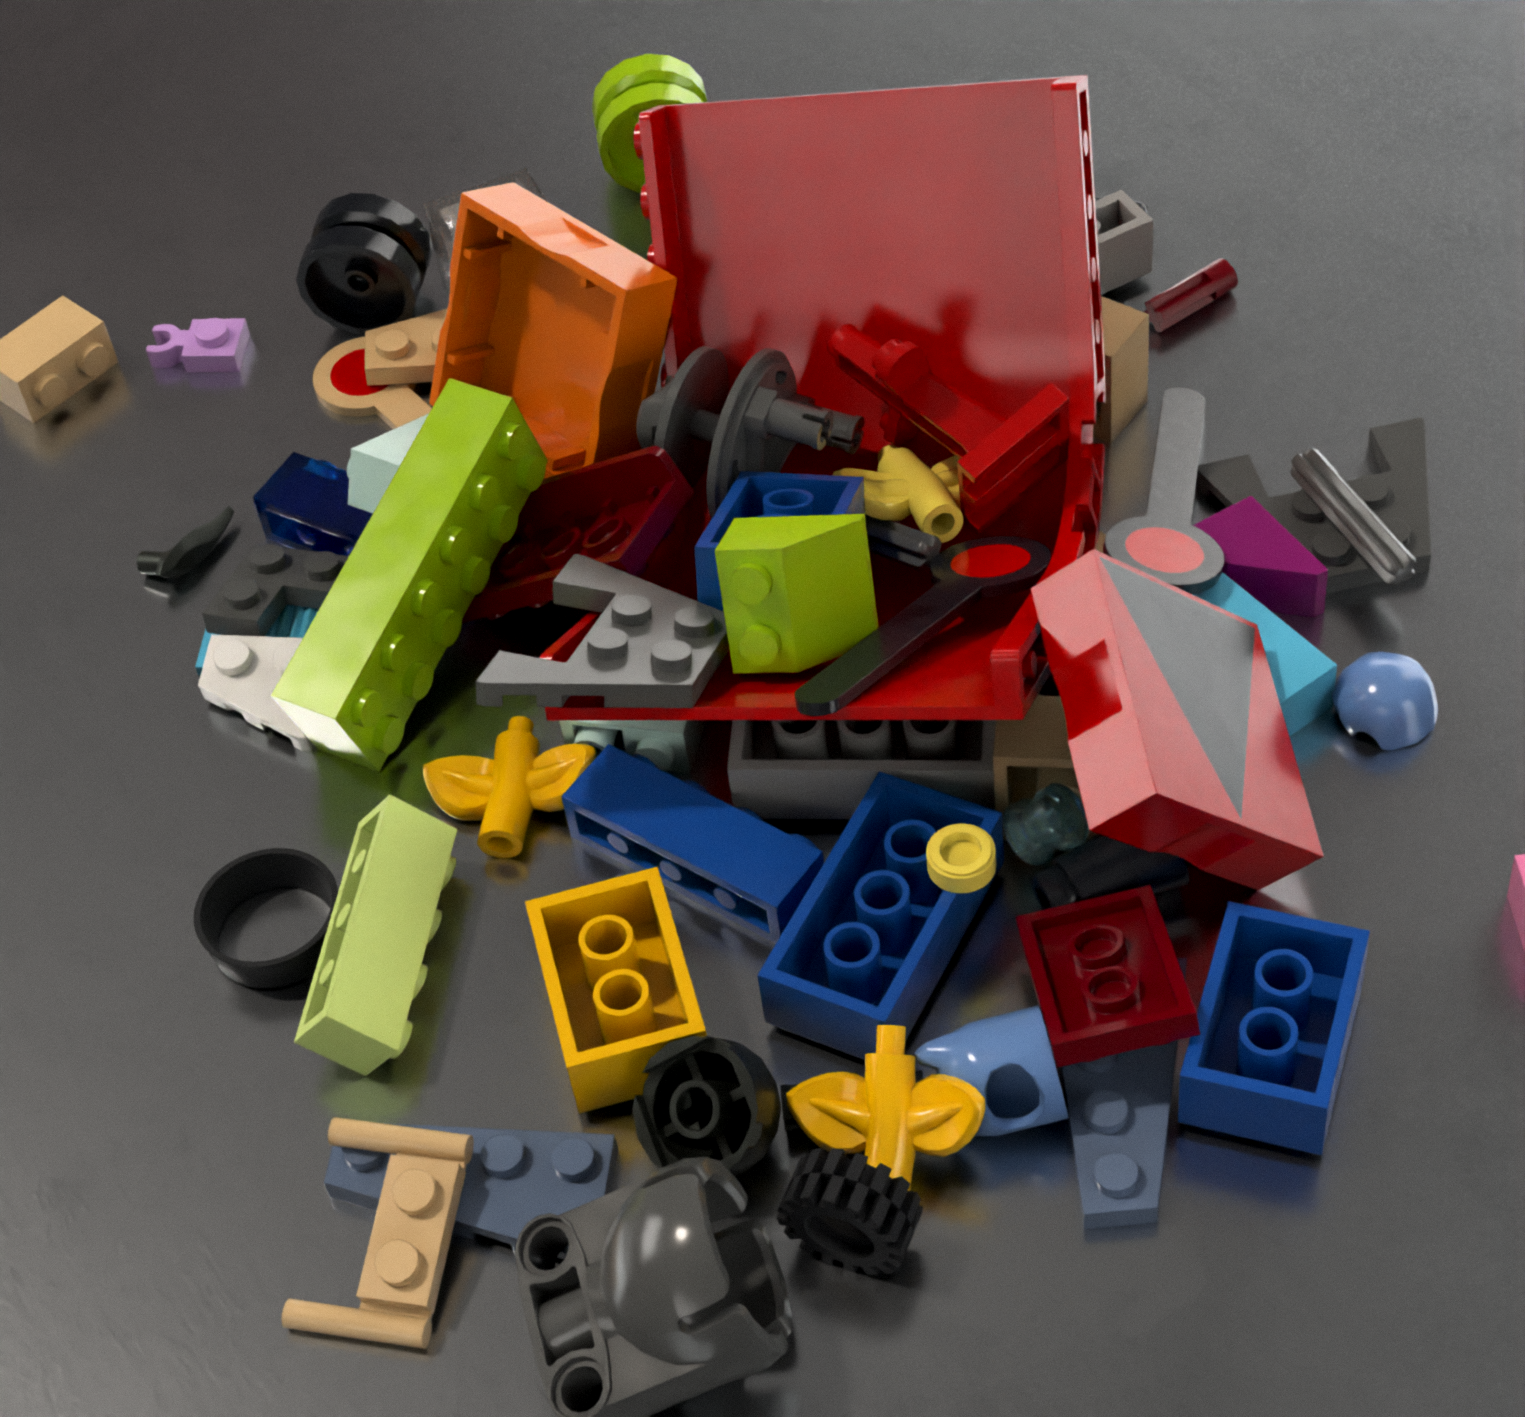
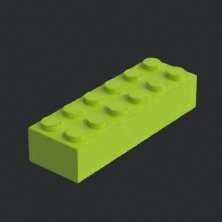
[271,378,548,772]

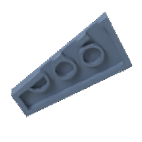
[1060,957,1187,1229]
[324,1123,618,1259]

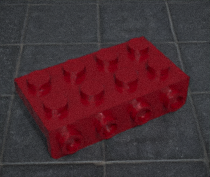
[462,446,695,623]

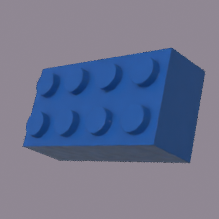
[757,771,1004,1060]

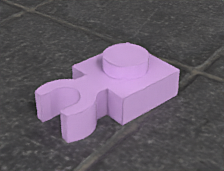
[146,318,250,373]

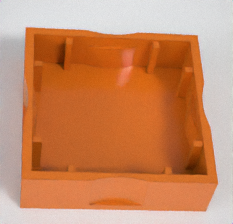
[429,182,678,479]

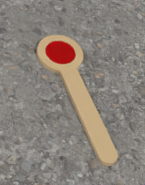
[312,336,432,429]

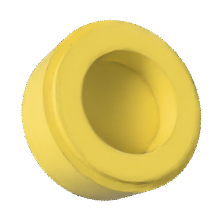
[926,823,996,894]

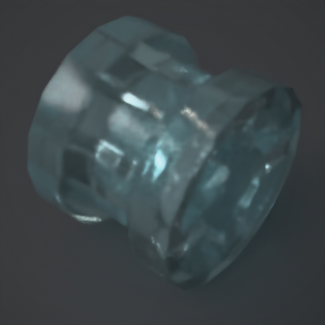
[1003,783,1089,865]

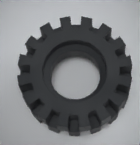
[777,1148,923,1275]

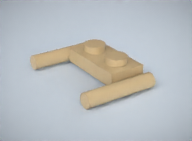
[282,1117,474,1349]

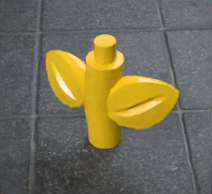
[423,716,596,858]
[786,1025,985,1191]

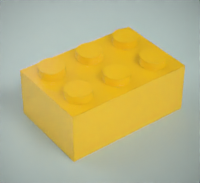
[525,866,707,1114]

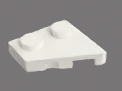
[198,634,313,752]

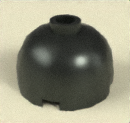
[633,1036,781,1176]

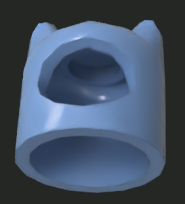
[914,1005,1069,1136]

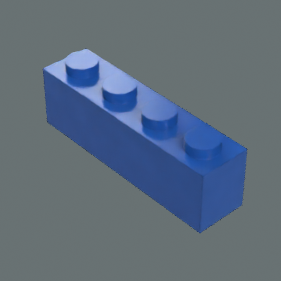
[561,744,824,944]

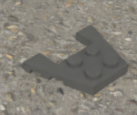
[1196,417,1431,594]
[475,554,729,708]

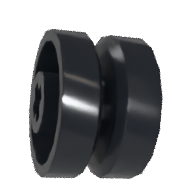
[296,193,433,335]

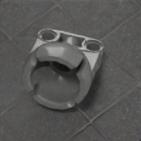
[515,1157,793,1417]

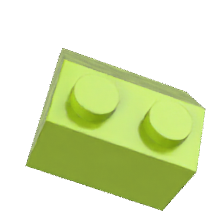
[714,514,879,674]

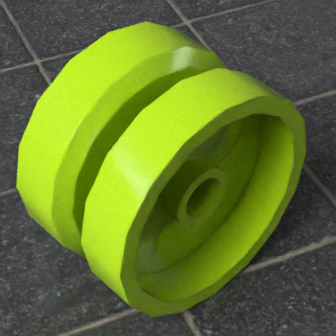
[592,54,708,193]

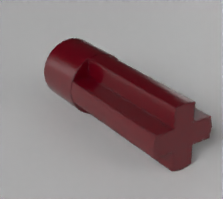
[1144,258,1238,332]

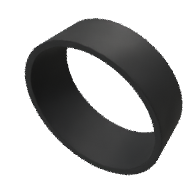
[194,848,338,988]

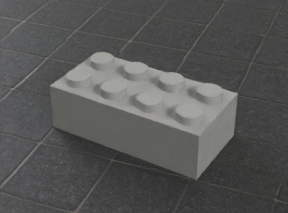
[727,720,996,819]

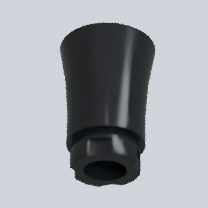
[1030,834,1189,910]

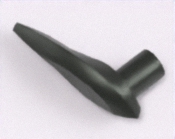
[136,506,234,578]

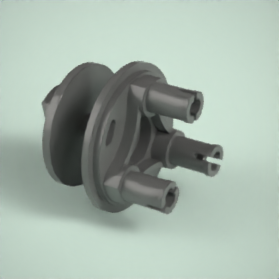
[636,346,865,519]

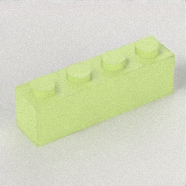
[294,794,457,1076]

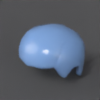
[1332,652,1439,750]

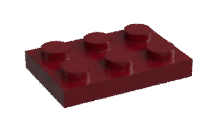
[1015,885,1200,1068]

